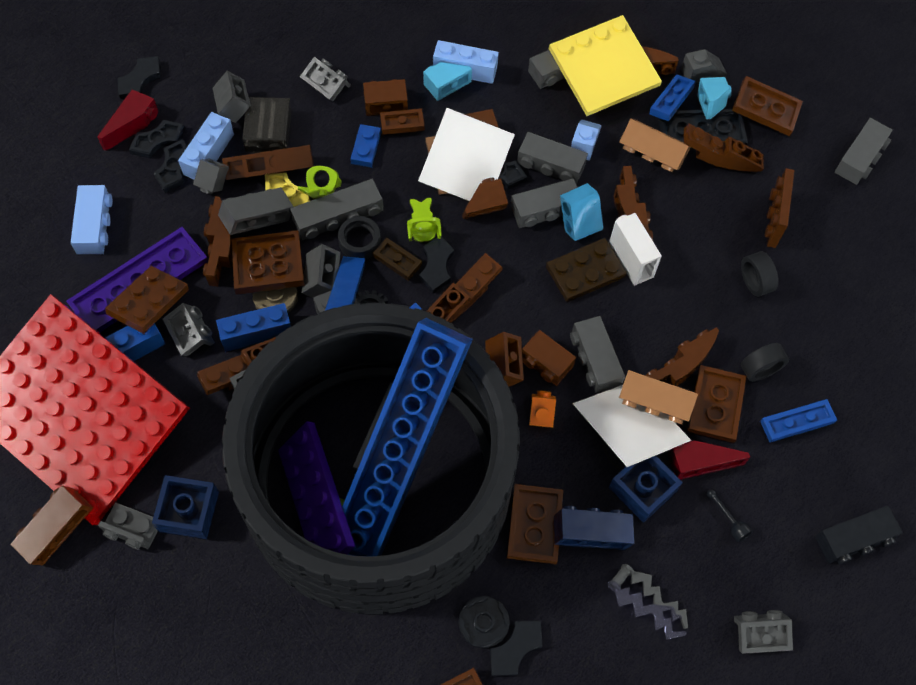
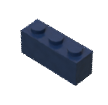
[554,506,635,550]

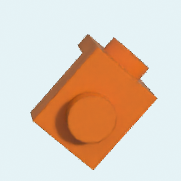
[529,391,556,428]

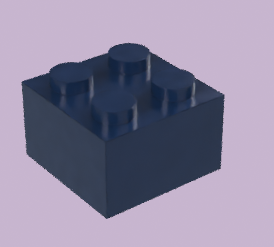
[609,455,683,523]
[152,475,219,539]

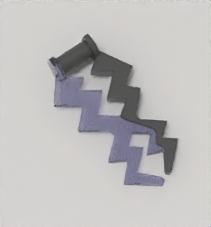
[608,564,688,640]

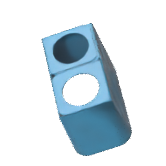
[560,183,603,241]

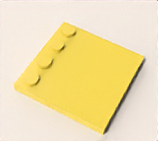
[549,15,662,116]

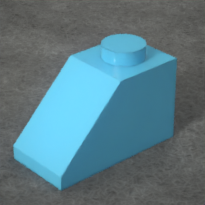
[423,62,472,101]
[697,77,731,119]

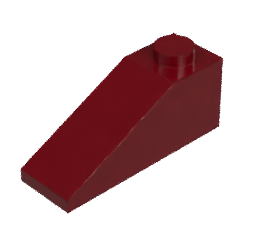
[97,89,158,151]
[668,441,750,479]

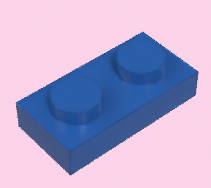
[351,124,381,167]

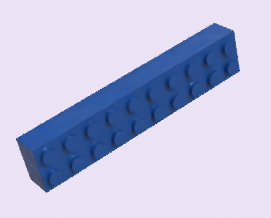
[342,318,473,557]

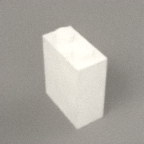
[609,213,662,286]

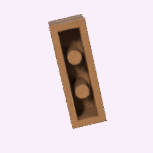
[620,119,691,172]
[619,370,698,424]

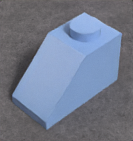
[571,120,602,161]

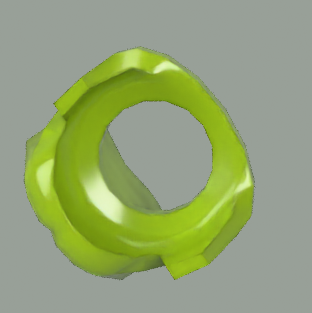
[298,166,342,199]
[407,198,441,242]

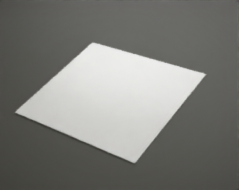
[418,108,515,201]
[573,385,691,467]

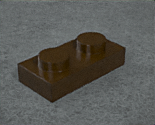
[373,238,422,281]

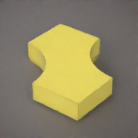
[265,172,310,207]

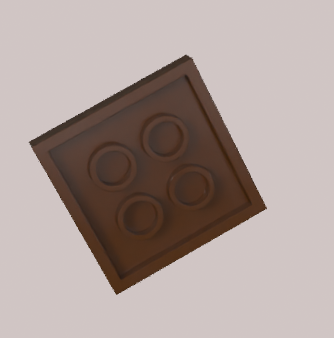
[232,230,305,295]

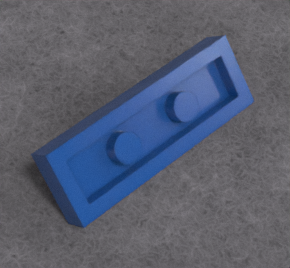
[650,74,695,121]
[760,399,837,442]

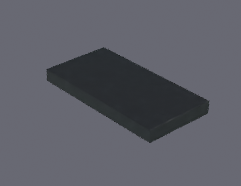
[658,109,748,149]

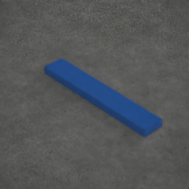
[325,256,365,310]

